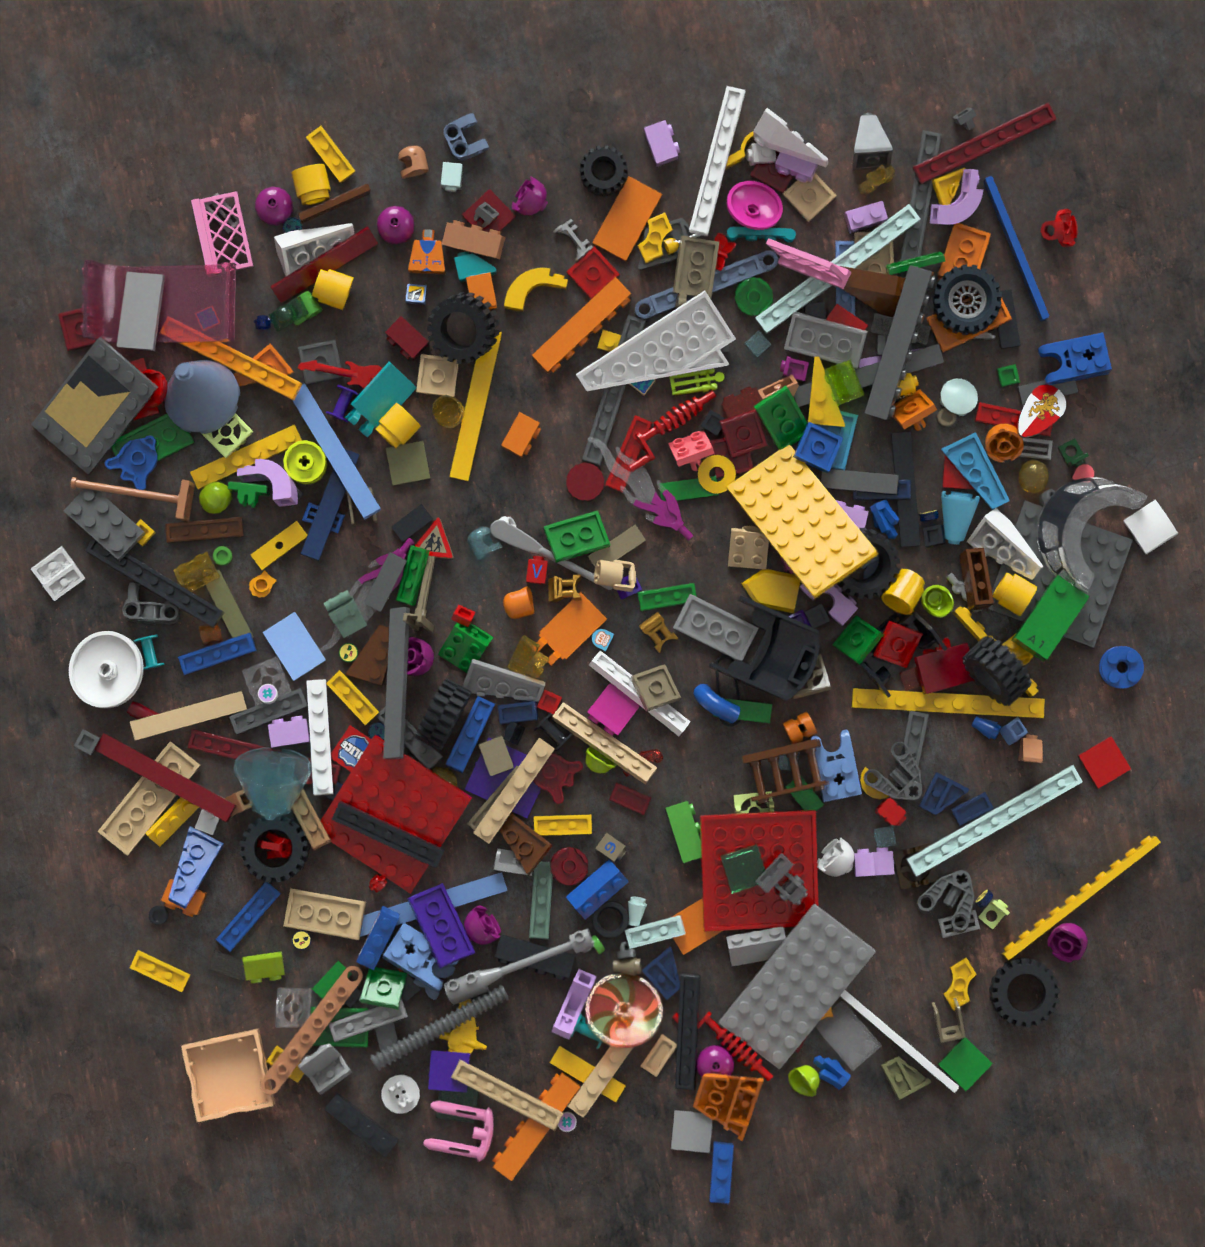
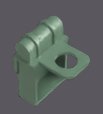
[324,590,367,638]

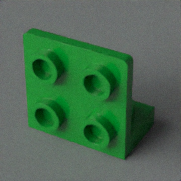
[438,622,494,673]

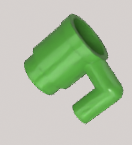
[287,291,323,325]

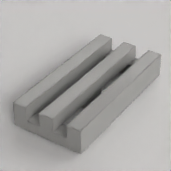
[205,193,239,234]
[1019,438,1053,460]
[938,910,980,938]

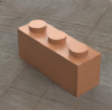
[442,220,505,260]

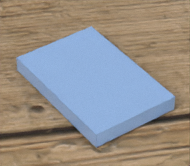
[262,612,326,681]

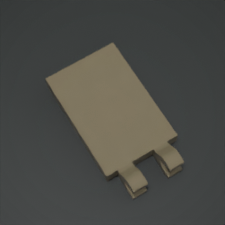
[673,235,719,308]

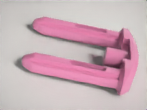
[423,1101,494,1162]

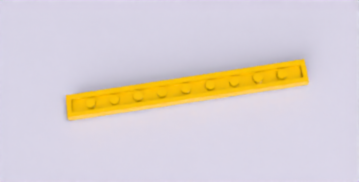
[852,688,1045,718]
[1002,836,1161,960]

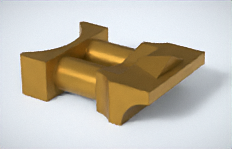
[548,575,582,602]
[639,612,678,653]

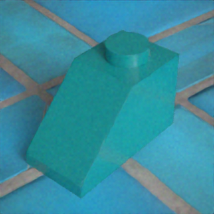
[454,252,497,282]

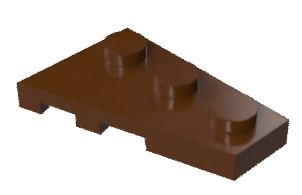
[499,813,553,876]

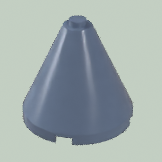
[164,360,240,434]

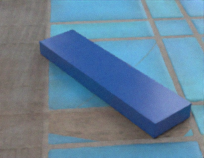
[178,633,257,675]
[445,696,495,773]
[216,882,281,952]

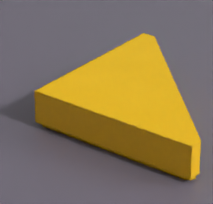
[931,168,965,205]

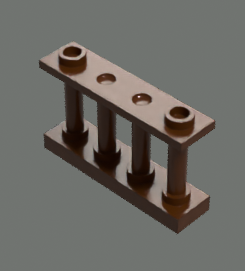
[742,739,830,804]

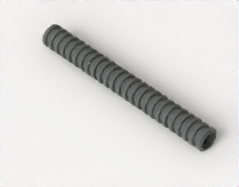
[371,984,509,1071]

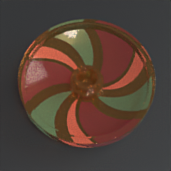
[585,973,663,1048]

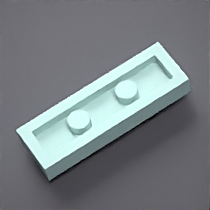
[625,915,686,949]

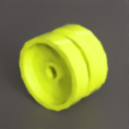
[283,440,327,485]

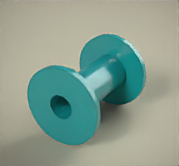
[133,635,165,670]
[571,1013,609,1049]

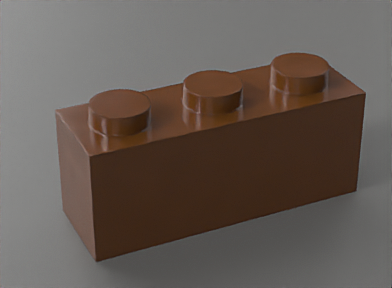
[959,548,994,611]

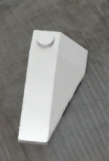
[753,108,828,167]
[274,223,354,276]
[967,508,1043,580]

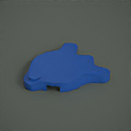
[105,436,158,490]

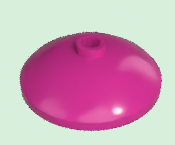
[726,181,783,230]

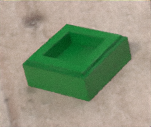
[996,364,1020,388]

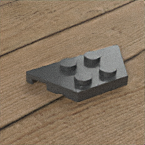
[638,218,701,271]

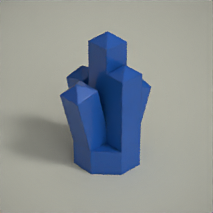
[869,500,900,539]
[813,1055,851,1090]

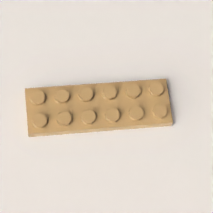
[98,741,201,856]

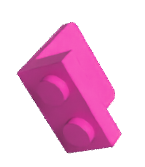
[587,683,639,736]

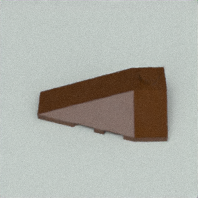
[840,266,906,318]

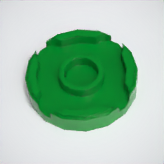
[735,277,773,316]

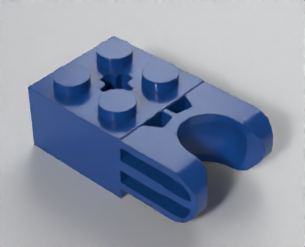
[1038,333,1112,385]

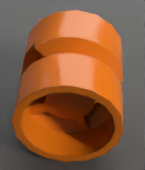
[782,711,817,744]

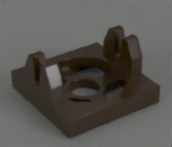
[893,843,938,890]

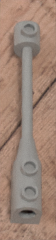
[444,928,595,1005]

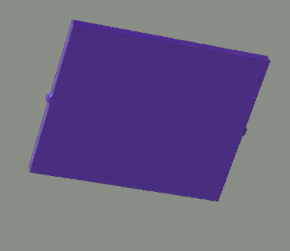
[464,737,541,818]

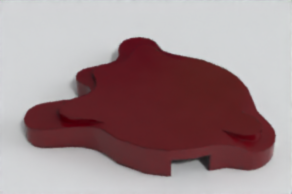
[533,753,583,804]

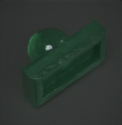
[269,297,309,331]

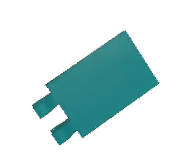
[345,362,417,437]

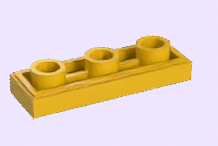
[251,521,308,570]

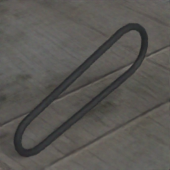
[715,655,741,727]

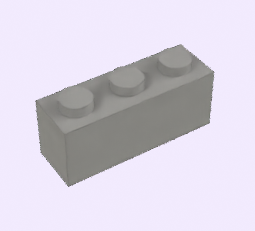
[726,927,786,966]

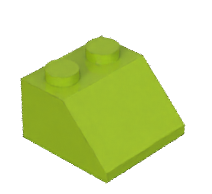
[243,951,285,983]

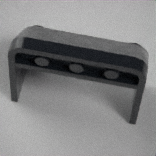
[858,610,948,698]

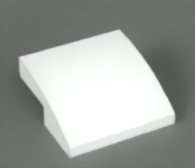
[1123,500,1178,555]
[31,546,85,601]

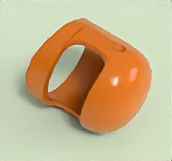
[503,586,535,619]

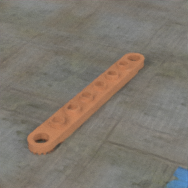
[260,966,363,1095]

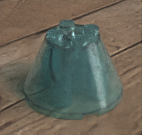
[234,747,312,820]

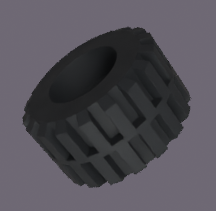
[580,145,628,197]

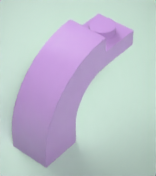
[930,169,983,225]
[237,459,298,507]
[551,969,596,1039]

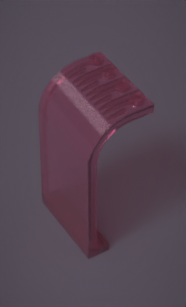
[81,260,236,343]

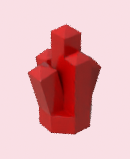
[256,831,293,860]

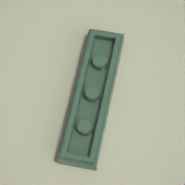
[529,861,553,939]

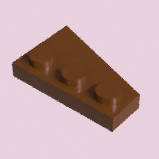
[345,625,389,685]

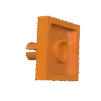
[893,389,937,431]

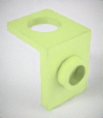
[978,899,1010,929]

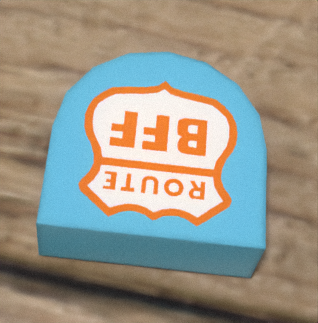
[592,629,614,651]

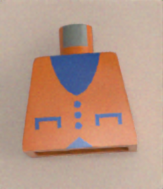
[408,230,446,274]

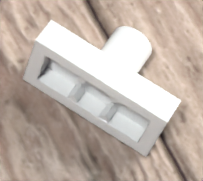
[195,797,223,835]

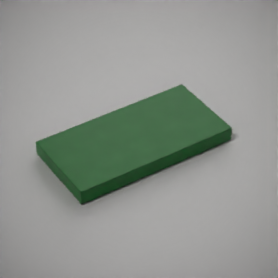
[111,414,195,462]

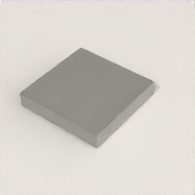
[671,1110,713,1153]

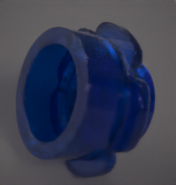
[253,315,272,330]

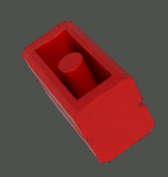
[875,798,906,826]

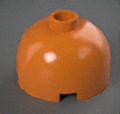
[985,423,1024,462]

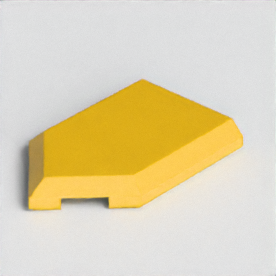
[741,569,800,614]

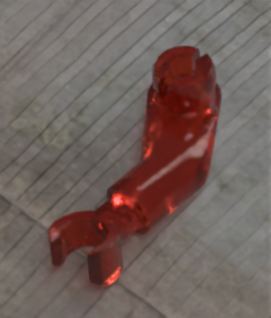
[621,749,663,777]

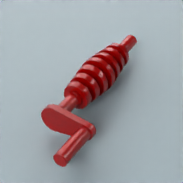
[628,391,716,472]
[672,1011,773,1082]

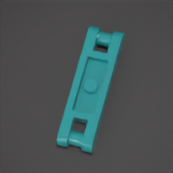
[726,227,796,243]

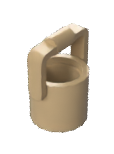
[594,560,636,592]

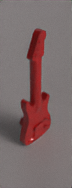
[298,360,382,389]

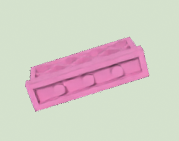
[191,191,253,277]
[766,238,852,289]

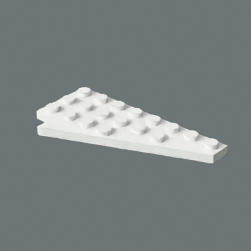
[576,291,736,391]

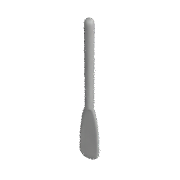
[490,520,613,590]

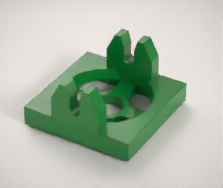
[228,481,270,508]

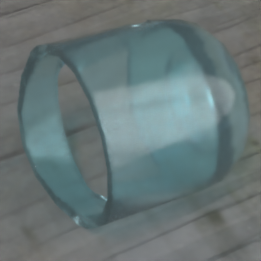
[467,526,503,560]

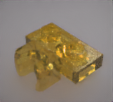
[858,165,896,194]
[507,635,549,678]

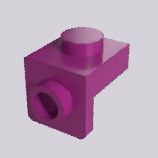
[780,356,809,382]

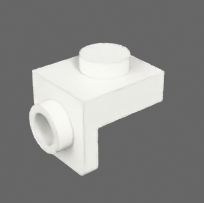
[746,143,776,166]

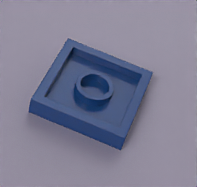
[793,422,843,473]

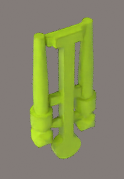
[669,368,724,395]

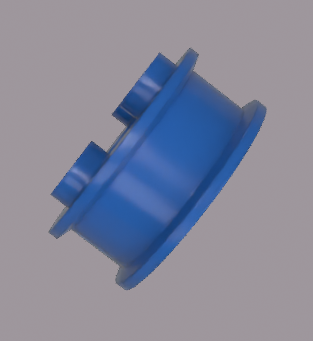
[1099,646,1144,688]

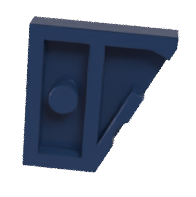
[919,772,969,815]
[642,946,680,1000]

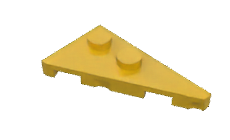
[808,356,845,427]

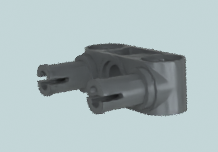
[122,583,180,625]

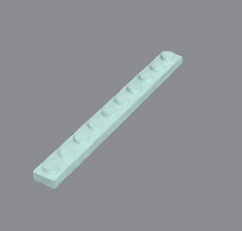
[755,204,920,334]
[906,765,1082,876]

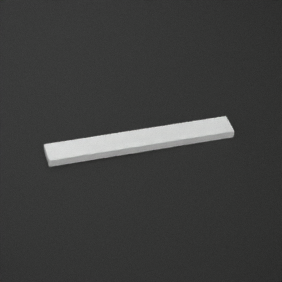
[689,86,745,236]
[840,990,959,1093]

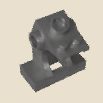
[755,853,808,905]

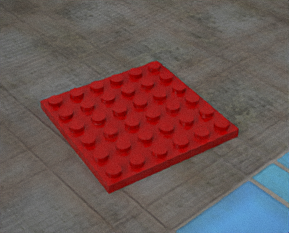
[320,735,473,894]
[700,810,819,931]

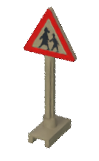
[403,518,454,633]

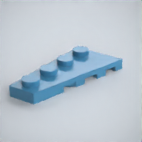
[941,432,1010,509]

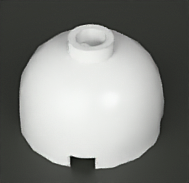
[817,838,854,877]

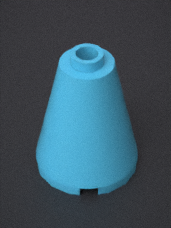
[941,491,980,544]

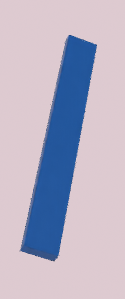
[983,176,1049,322]

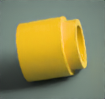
[291,164,331,205]
[312,269,354,310]
[375,403,421,449]
[881,569,925,615]
[993,572,1037,616]

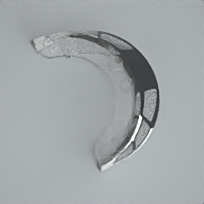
[1037,477,1148,592]

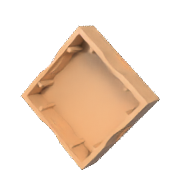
[181,1028,275,1122]

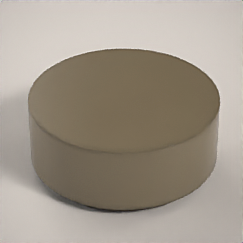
[937,408,957,427]

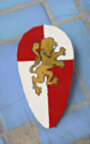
[1018,384,1066,438]

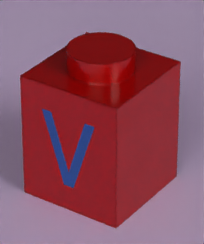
[526,556,548,585]

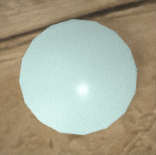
[940,379,978,416]

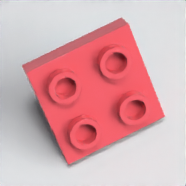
[668,430,715,471]

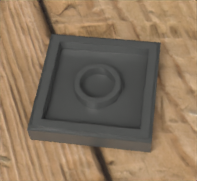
[298,339,343,385]

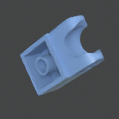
[811,729,862,802]
[382,923,458,991]

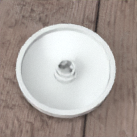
[69,631,144,708]

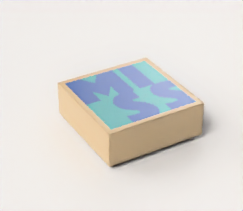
[629,379,656,395]

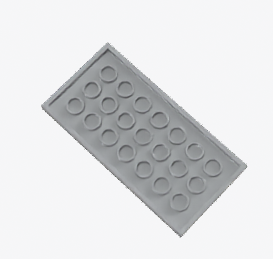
[719,904,876,1069]

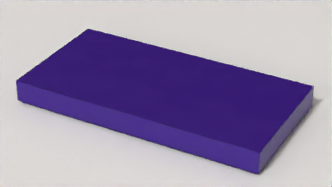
[407,883,475,969]

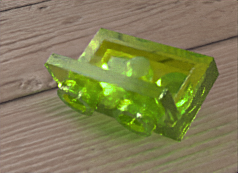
[824,359,864,406]

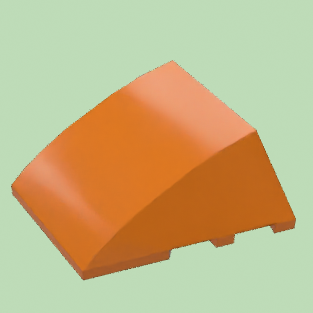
[693,1074,764,1141]

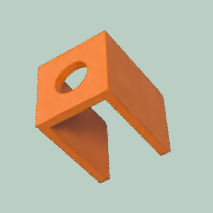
[466,273,497,310]

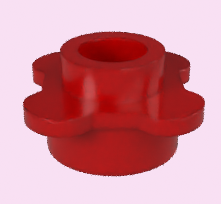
[369,874,387,892]

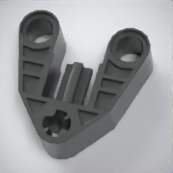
[864,742,922,800]
[917,870,974,933]

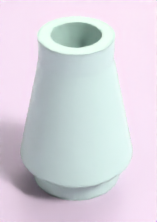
[628,897,647,926]

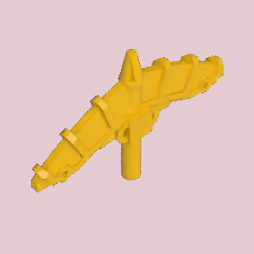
[439,999,487,1061]

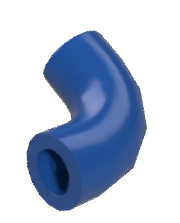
[693,684,740,724]

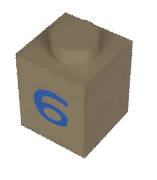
[596,832,626,862]

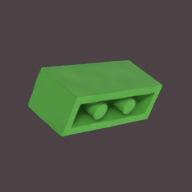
[665,801,701,863]

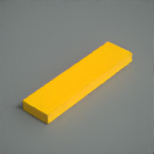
[550,1046,626,1102]

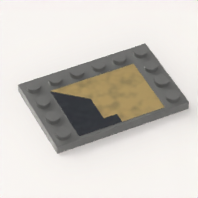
[31,337,159,475]

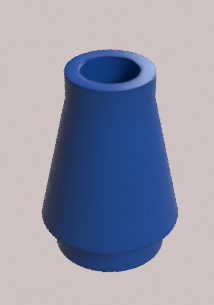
[972,716,1002,740]

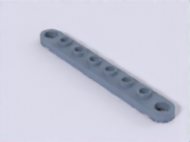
[635,250,778,319]

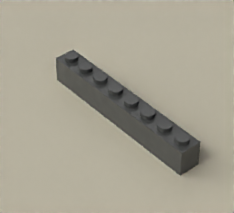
[865,265,936,420]

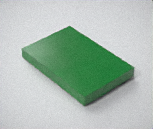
[754,386,807,450]
[543,510,610,563]
[311,1007,369,1047]

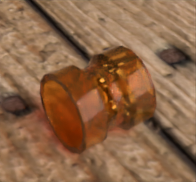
[199,623,223,645]

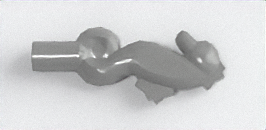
[946,573,983,612]

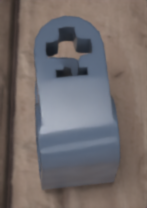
[444,113,489,161]

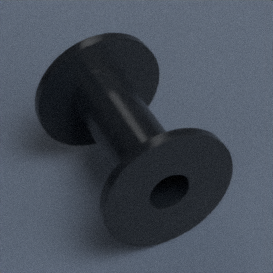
[534,713,572,752]

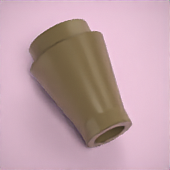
[613,957,642,976]

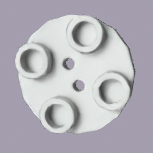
[382,1075,420,1113]

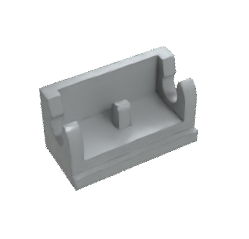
[494,848,533,876]

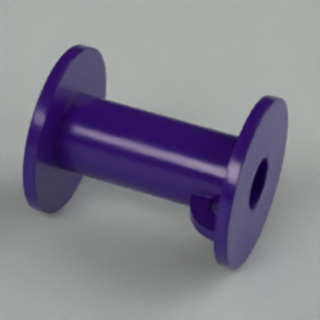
[325,385,359,423]

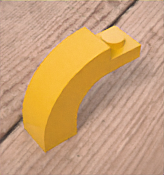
[504,268,568,312]

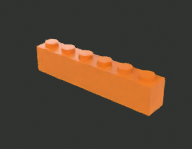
[532,277,631,374]
[492,1072,581,1181]

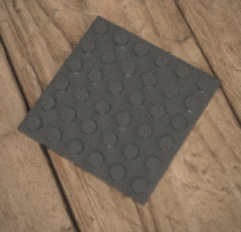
[988,501,1133,648]

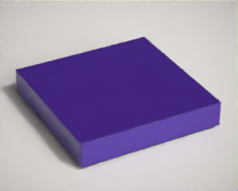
[428,1050,470,1092]

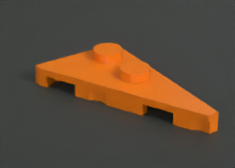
[233,343,294,387]

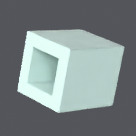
[441,162,463,192]

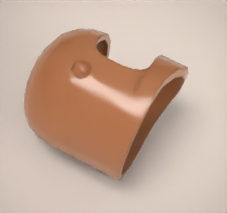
[398,146,429,179]

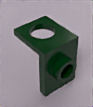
[1058,438,1089,468]

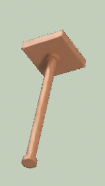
[71,477,195,522]

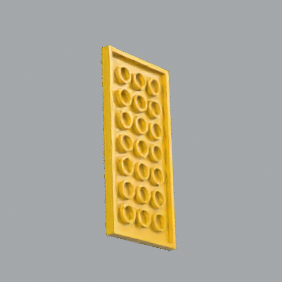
[727,445,878,599]

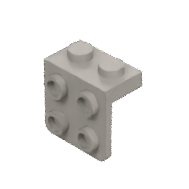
[298,1044,352,1094]

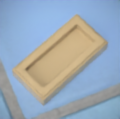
[640,1034,677,1077]

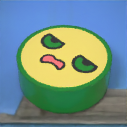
[339,643,358,662]

